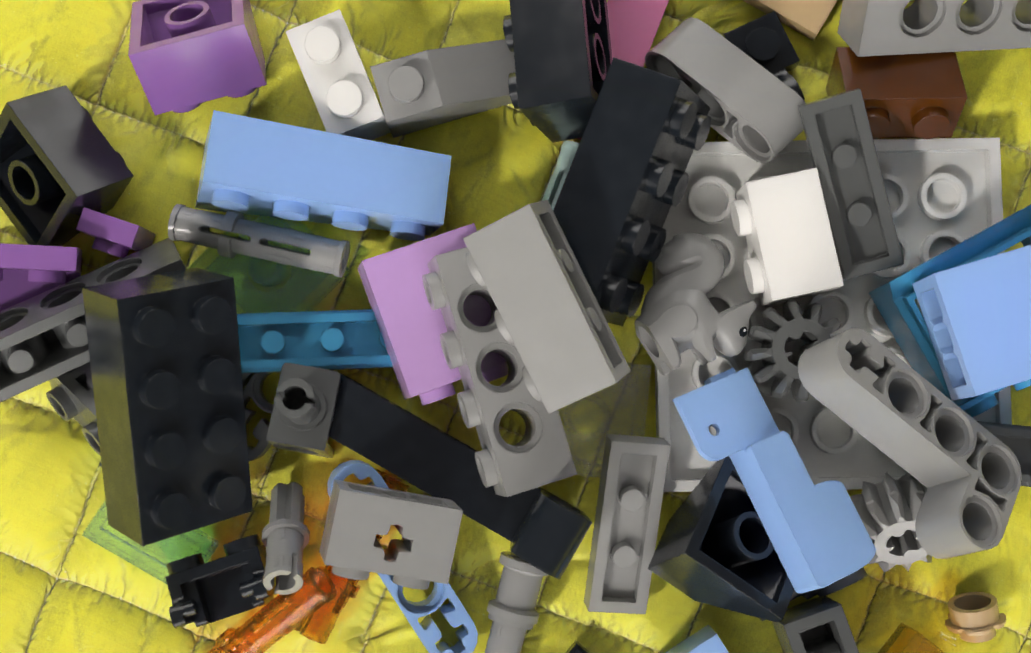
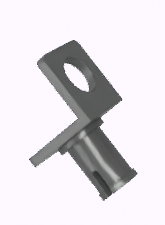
[266,363,341,458]

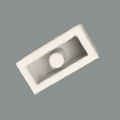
[285,9,391,140]
[731,168,844,306]

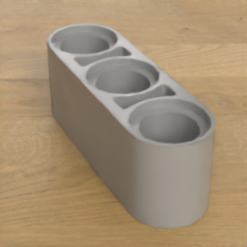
[645,17,805,164]

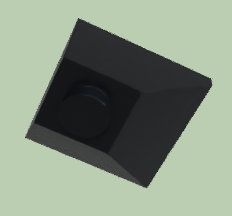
[648,456,794,622]

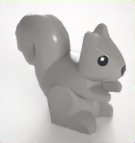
[634,232,756,375]

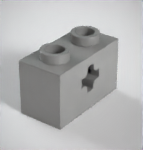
[319,479,463,590]

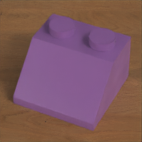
[128,0,267,115]

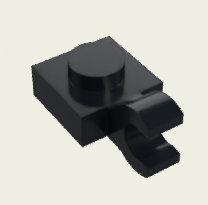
[723,11,805,100]

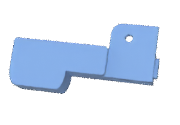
[673,367,876,594]

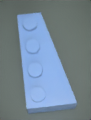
[195,110,452,241]

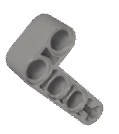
[798,328,1022,559]

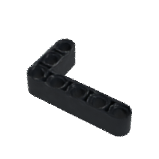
[329,372,592,579]

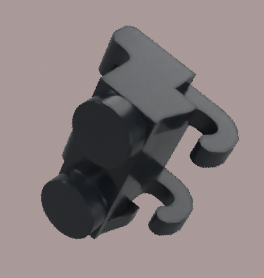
[165,534,276,628]

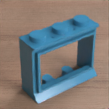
[869,204,1031,417]

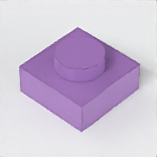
[76,207,156,258]

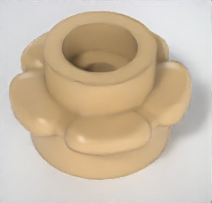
[945,592,1006,643]

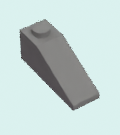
[370,39,516,138]

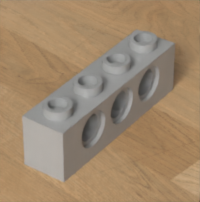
[837,0,1031,57]
[422,247,577,497]

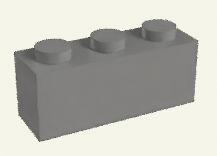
[463,200,631,414]

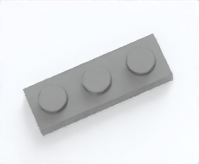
[584,434,670,614]

